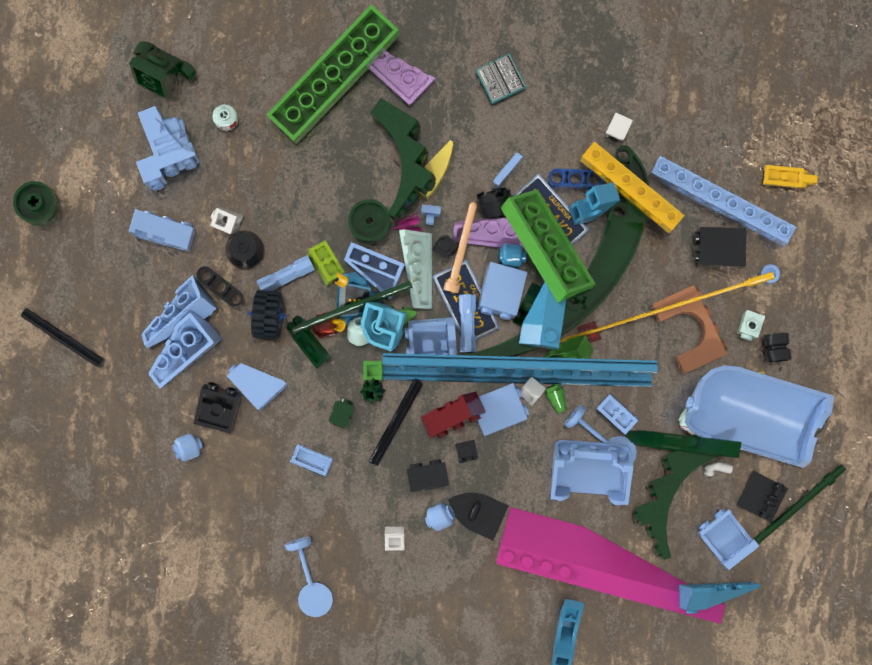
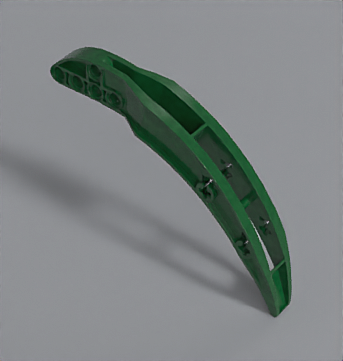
[466,145,649,357]

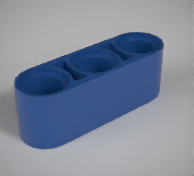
[547,169,604,190]

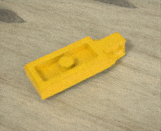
[763,165,818,189]

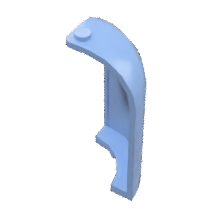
[685,365,834,468]

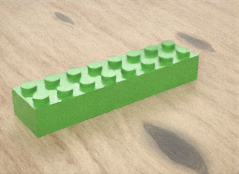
[266,4,401,144]

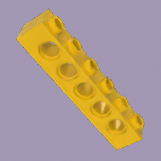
[580,141,685,234]

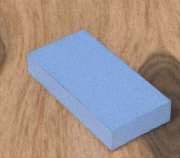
[493,152,523,188]
[290,444,333,476]

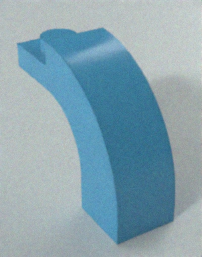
[551,599,584,665]

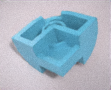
[361,302,407,351]

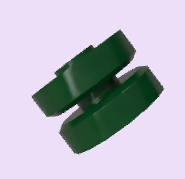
[13,181,60,227]
[348,199,391,245]

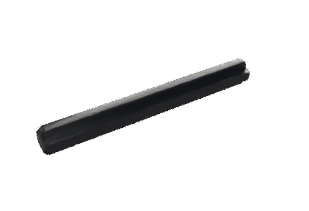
[21,308,104,367]
[369,379,423,466]

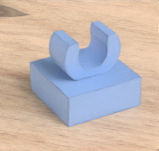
[421,204,441,225]

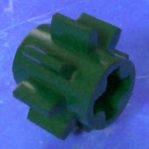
[360,378,386,404]

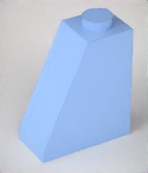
[227,363,288,411]

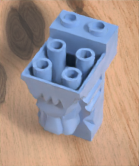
[136,106,200,191]

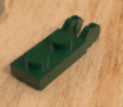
[286,316,331,368]

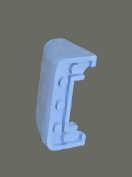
[551,440,633,505]

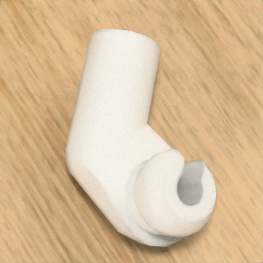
[703,461,733,477]

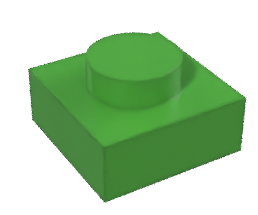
[363,361,384,380]

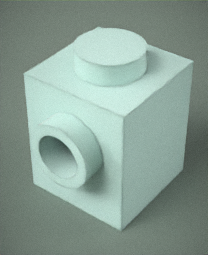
[737,310,765,341]

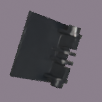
[736,471,788,523]

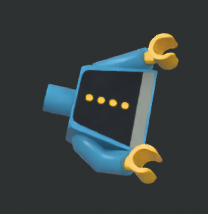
[332,272,381,332]

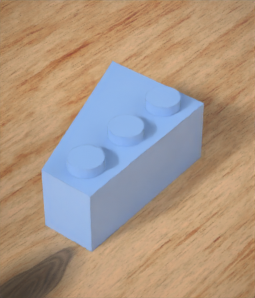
[129,209,196,252]
[344,242,405,300]

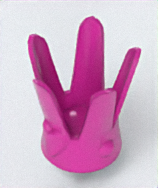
[393,213,422,232]

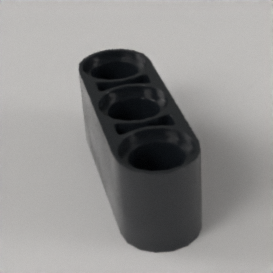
[196,266,246,309]

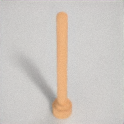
[443,202,477,293]

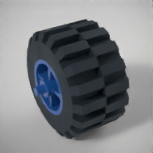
[248,290,287,340]

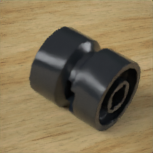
[763,333,792,363]

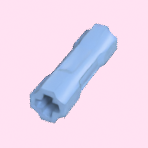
[256,255,315,291]
[459,294,476,353]

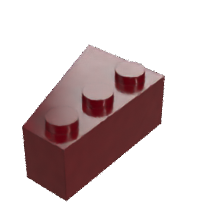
[421,391,486,439]

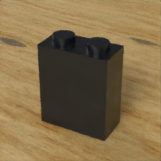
[694,227,746,269]

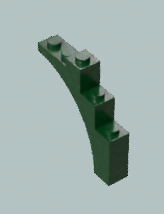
[370,98,436,223]
[633,451,716,560]

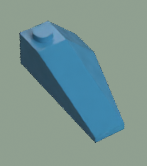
[519,282,566,350]
[679,582,760,614]

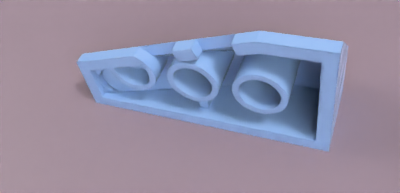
[141,275,216,348]
[148,312,222,389]

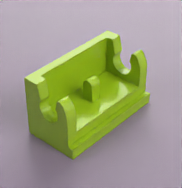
[307,240,345,287]

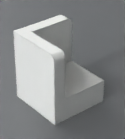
[605,113,633,141]

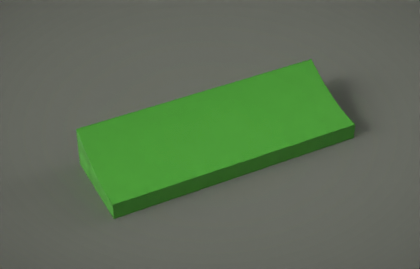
[501,189,596,303]

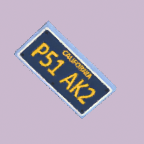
[513,174,589,245]
[432,260,500,340]

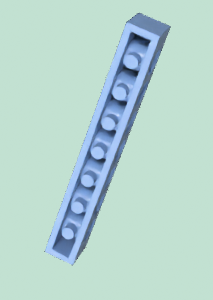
[649,156,796,247]

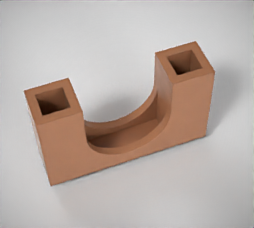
[650,285,728,375]

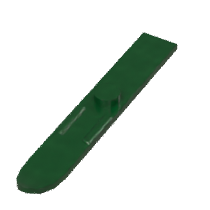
[626,430,742,458]

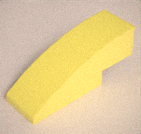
[420,140,453,200]

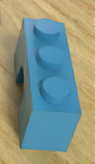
[568,182,620,225]

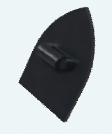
[448,493,509,541]

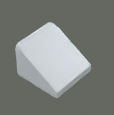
[520,377,546,406]
[385,526,405,551]

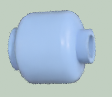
[172,434,203,462]
[425,503,455,531]

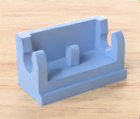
[597,393,639,435]

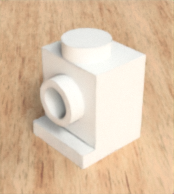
[210,207,243,234]

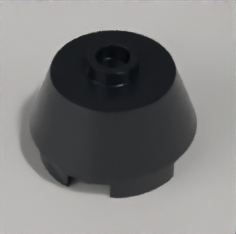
[476,188,513,218]
[225,230,263,268]

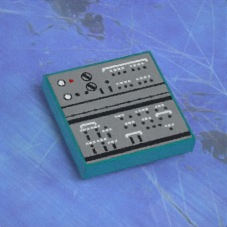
[476,53,526,104]

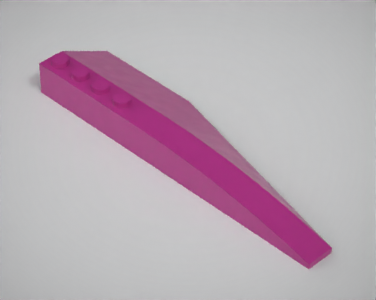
[496,507,726,624]

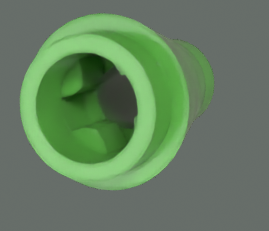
[545,383,567,413]

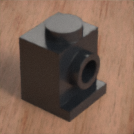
[432,235,459,262]
[455,440,478,463]

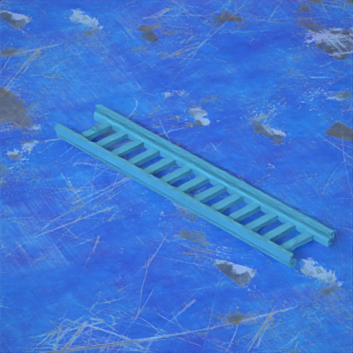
[382,353,658,387]

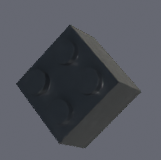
[407,459,449,493]

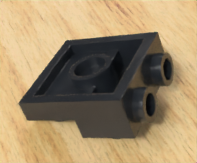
[193,382,241,434]

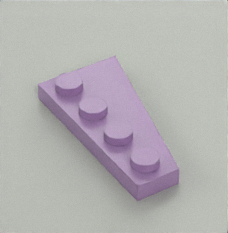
[369,51,435,107]
[453,216,525,250]

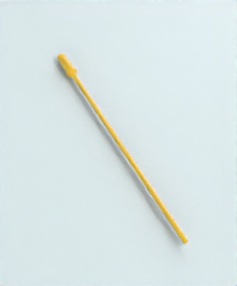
[560,272,775,343]

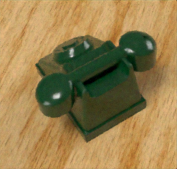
[129,41,196,100]

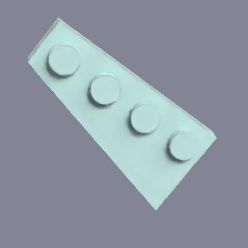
[399,229,432,310]

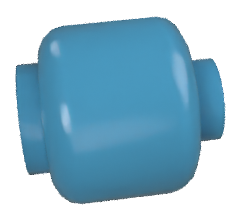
[498,243,526,269]

